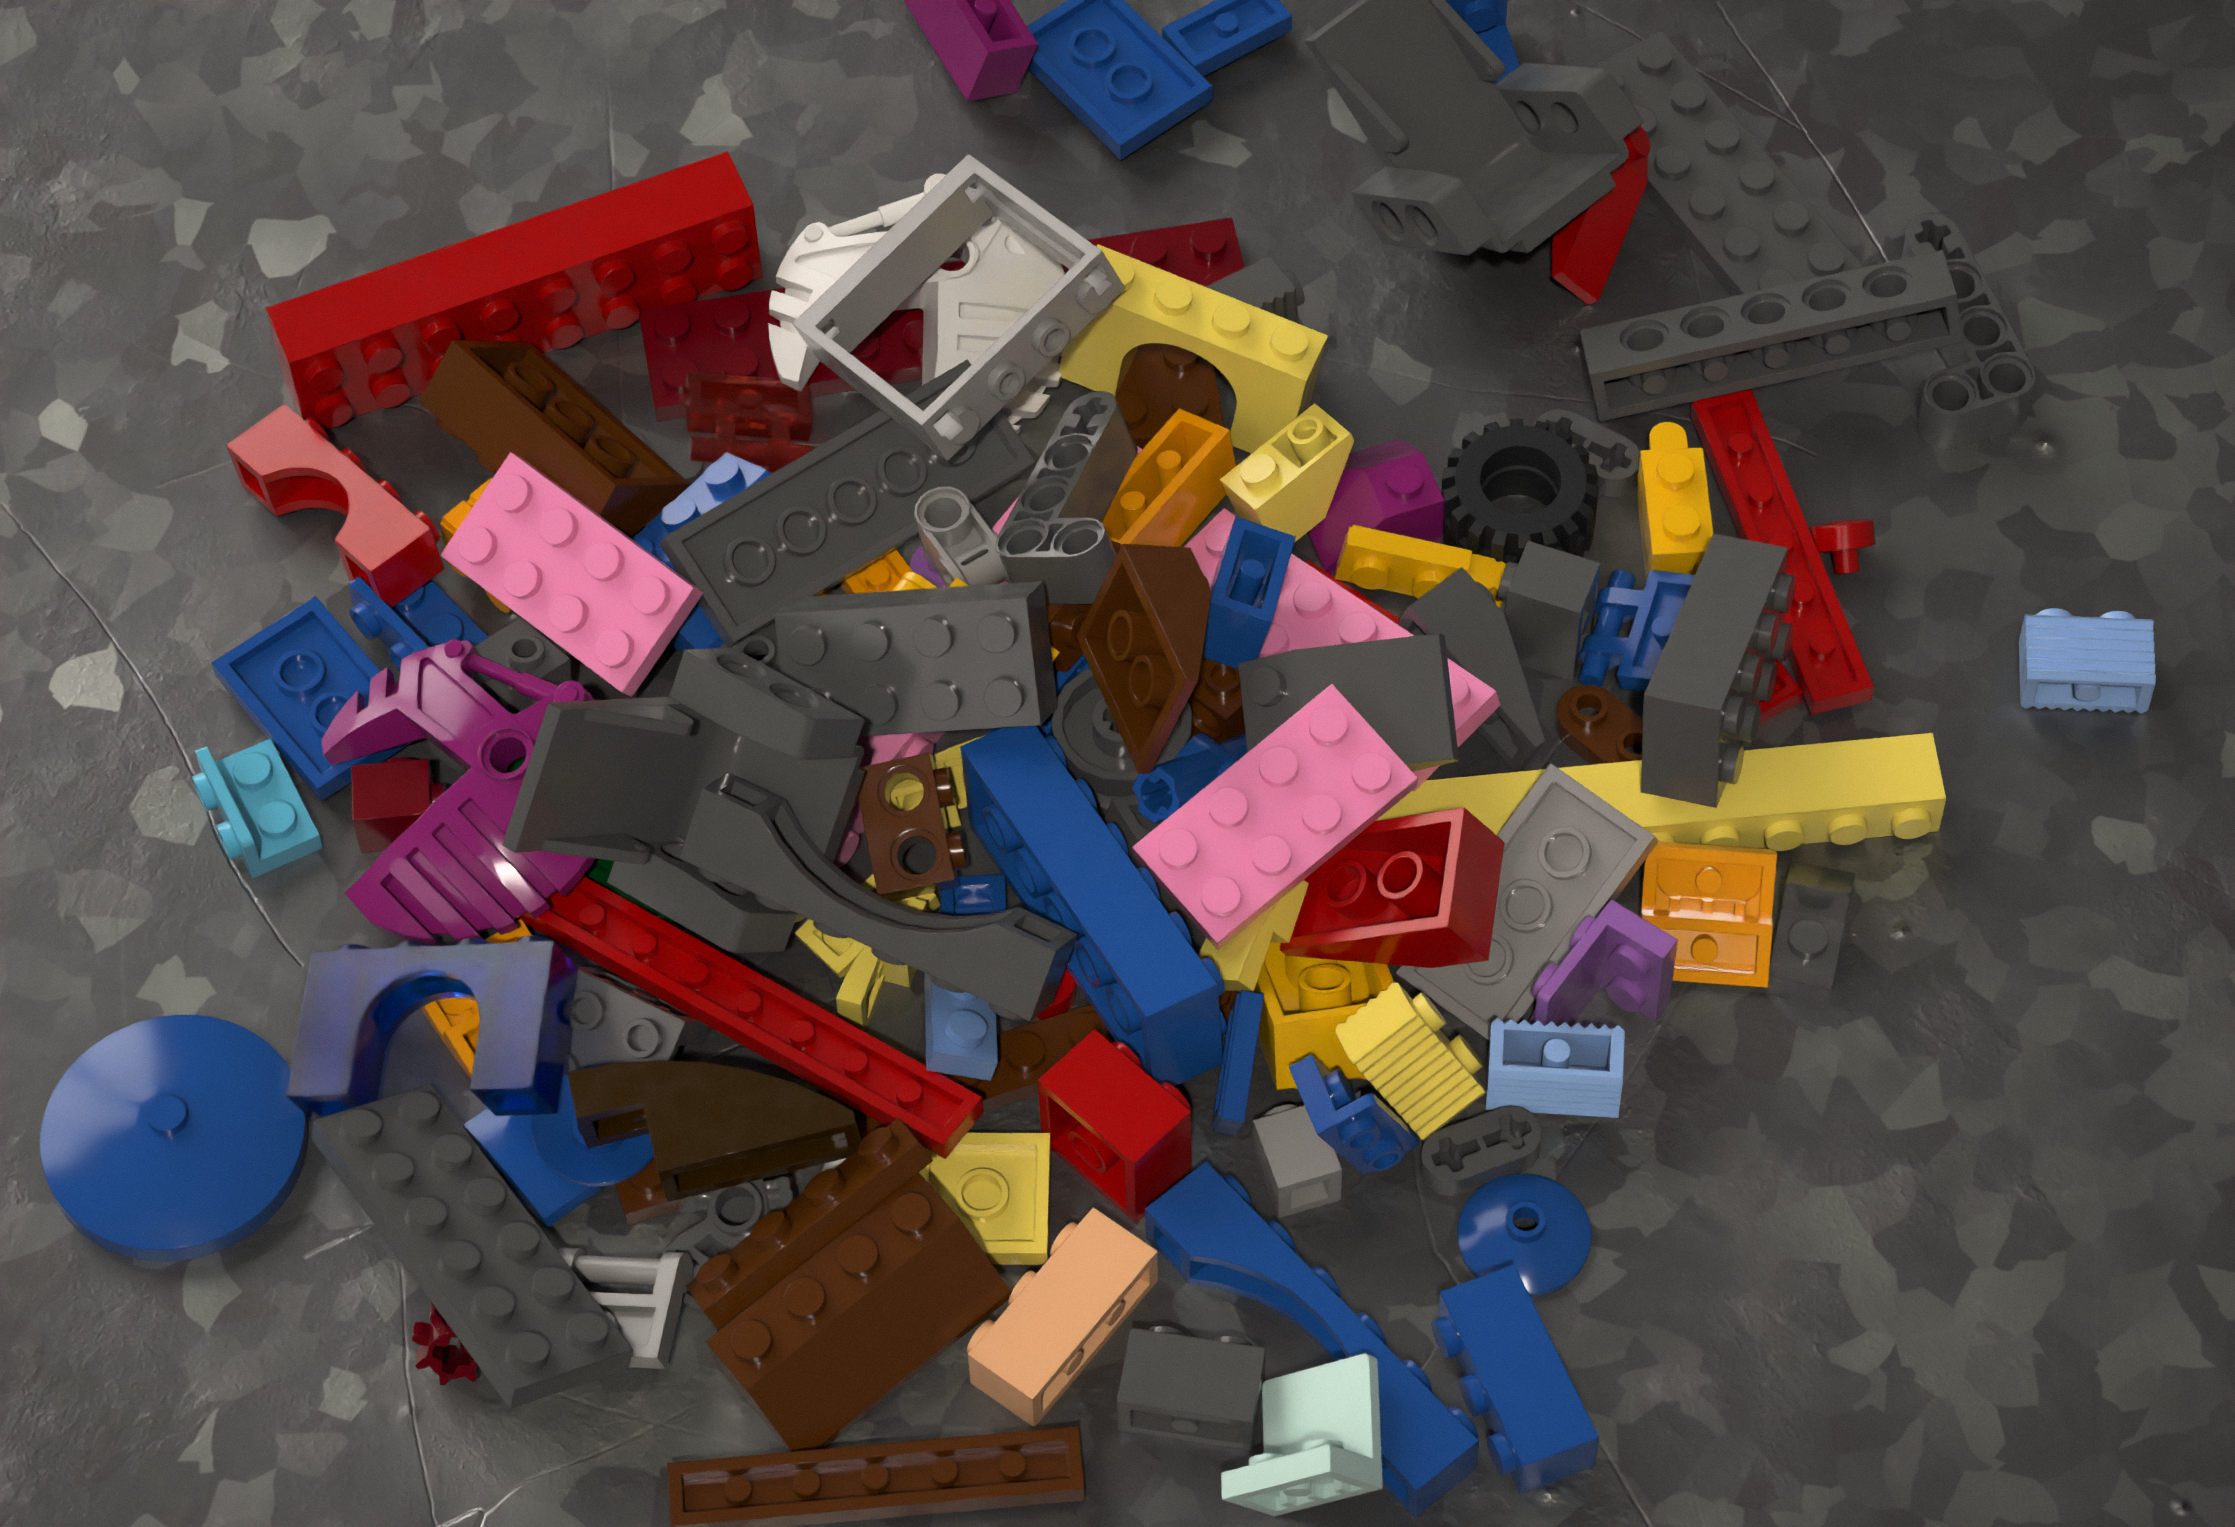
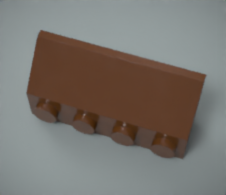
[419,341,691,537]
[705,1172,1011,1452]

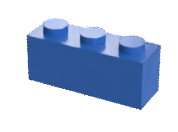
[1431,1264,1599,1494]

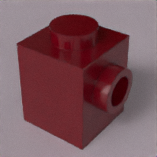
[351,757,446,853]

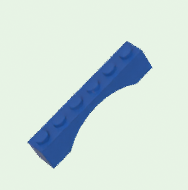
[1145,1161,1479,1519]

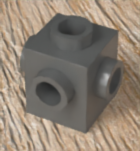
[474,617,573,714]

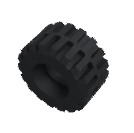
[1441,419,1599,564]

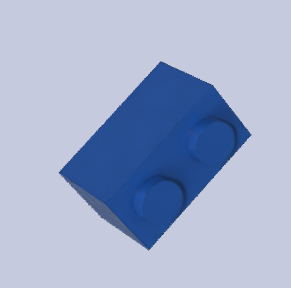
[1202,516,1296,669]

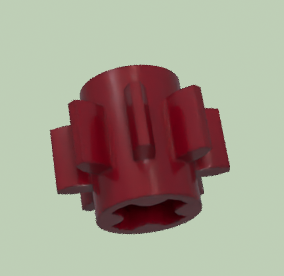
[412,1302,477,1386]

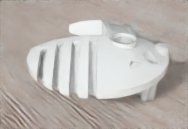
[768,174,1065,435]

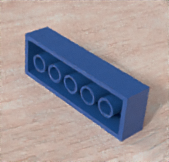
[960,726,1227,1086]

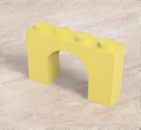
[1059,244,1328,454]

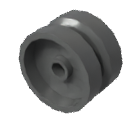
[1052,668,1192,820]

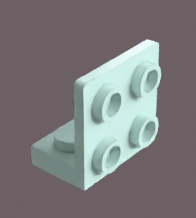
[1221,1353,1383,1517]

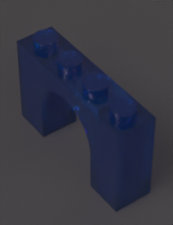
[287,935,578,1122]

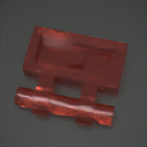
[684,371,814,473]

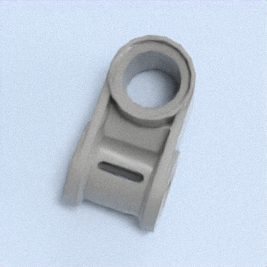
[914,486,1011,587]

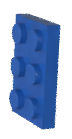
[1027,0,1213,160]
[211,596,412,802]

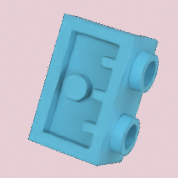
[191,738,323,879]

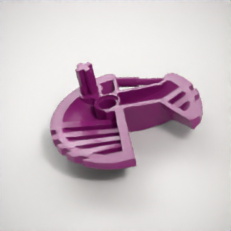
[322,639,595,945]

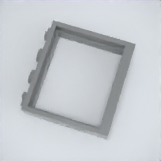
[792,154,1125,461]

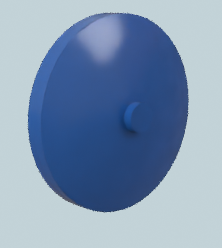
[40,1015,309,1262]

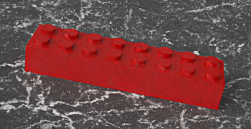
[266,151,762,428]

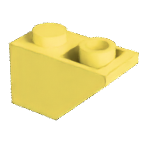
[1220,403,1354,543]

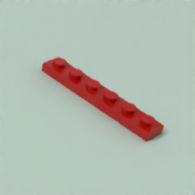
[1690,389,1874,715]

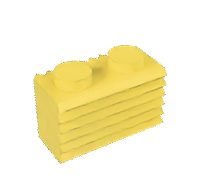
[1335,982,1487,1141]

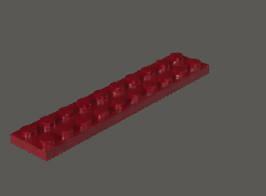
[639,217,1245,422]

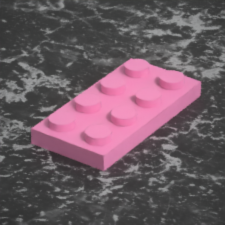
[440,452,704,697]
[1132,684,1418,950]

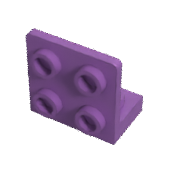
[1529,899,1678,1027]

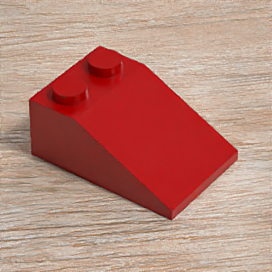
[1280,808,1505,968]

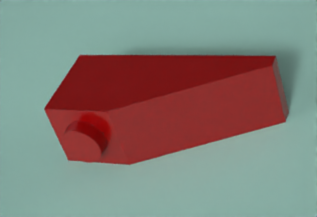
[1552,125,1650,305]

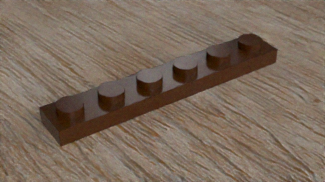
[667,1426,1085,1527]

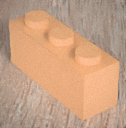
[967,1207,1158,1428]

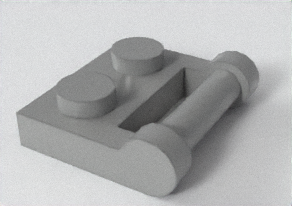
[558,1248,693,1369]

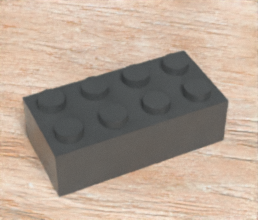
[1641,533,1796,808]
[774,581,1058,736]

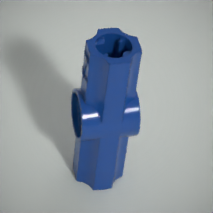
[1132,733,1248,824]

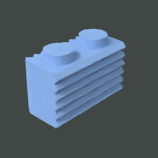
[2019,608,2156,714]
[1486,1018,1625,1118]

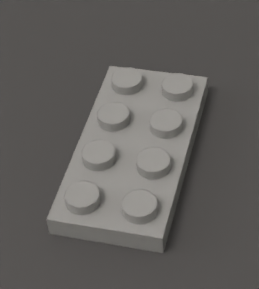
[1396,763,1659,1042]

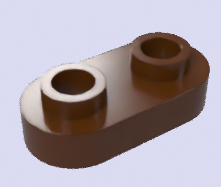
[1555,685,1643,765]

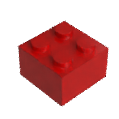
[1038,1029,1192,1224]

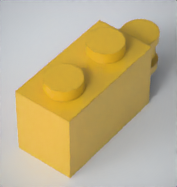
[1636,422,1713,581]

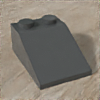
[1238,633,1459,772]

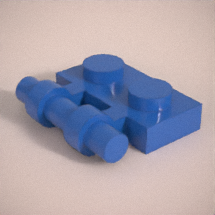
[1579,570,1695,691]

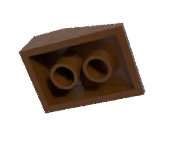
[1076,544,1212,774]

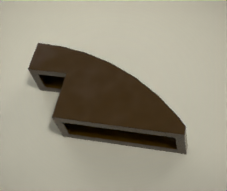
[567,1060,861,1202]

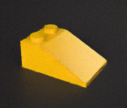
[1249,942,1395,1090]

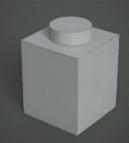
[1252,1104,1342,1218]

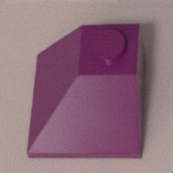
[1307,439,1444,575]

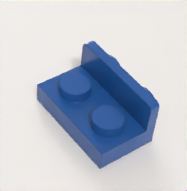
[348,576,489,672]
[1289,1055,1420,1175]

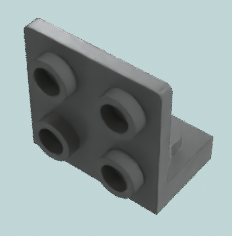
[523,967,710,1096]

